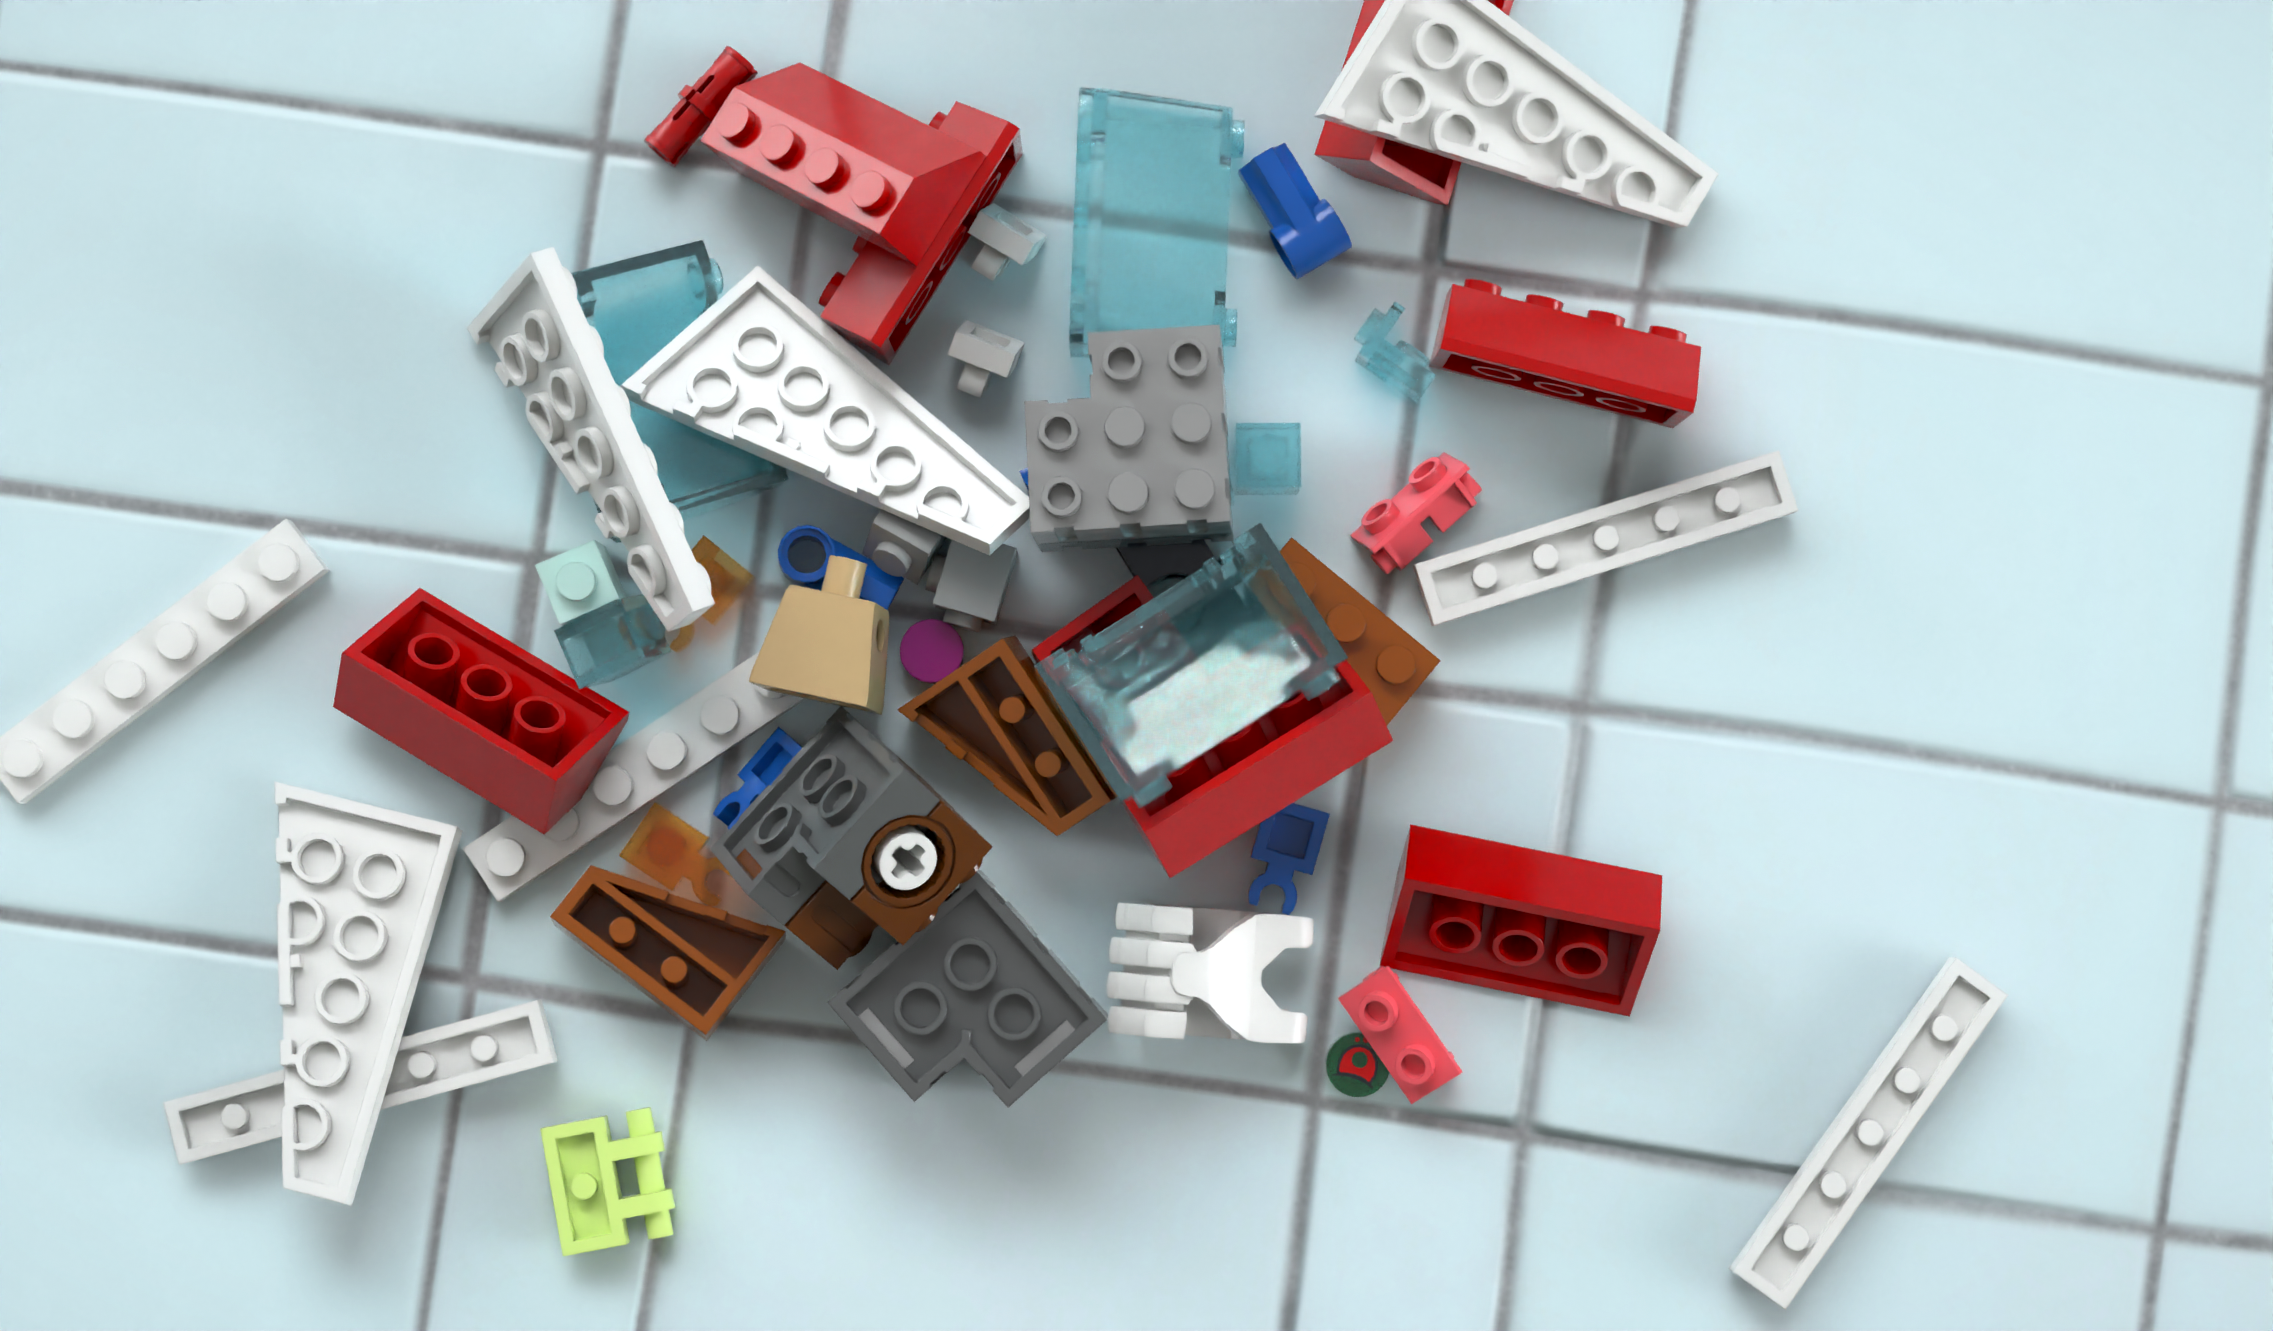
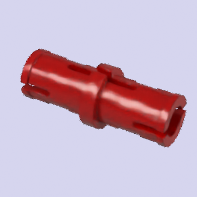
[644,46,758,168]

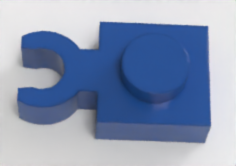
[713,726,803,830]
[1248,803,1330,915]

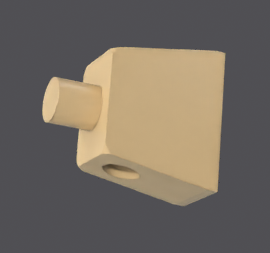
[749,555,890,715]

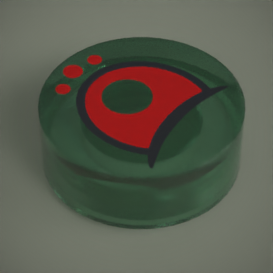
[1325,1032,1389,1097]

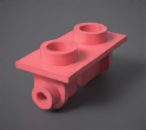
[1350,452,1482,575]
[1338,966,1462,1104]

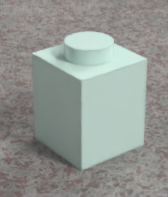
[535,540,630,629]

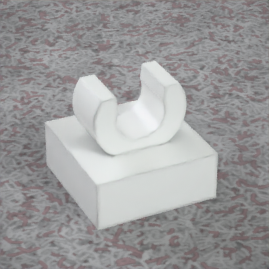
[968,203,1047,281]
[947,320,1025,398]

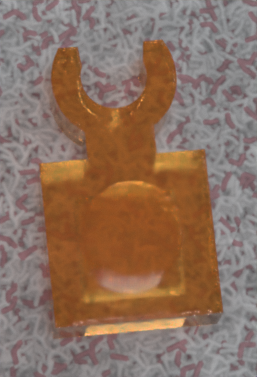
[644,535,755,653]
[619,802,732,906]

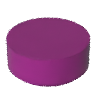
[900,619,964,684]

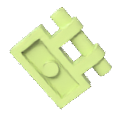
[540,1107,675,1256]

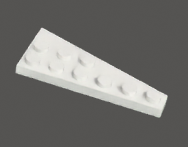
[1314,0,1718,228]
[467,247,715,632]
[620,266,1030,556]
[274,781,463,1206]

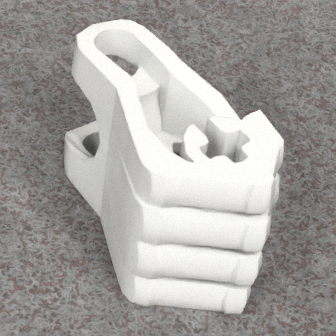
[1107,903,1314,1043]

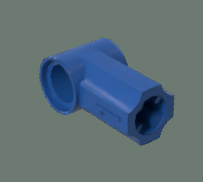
[1238,143,1352,279]
[778,525,904,610]

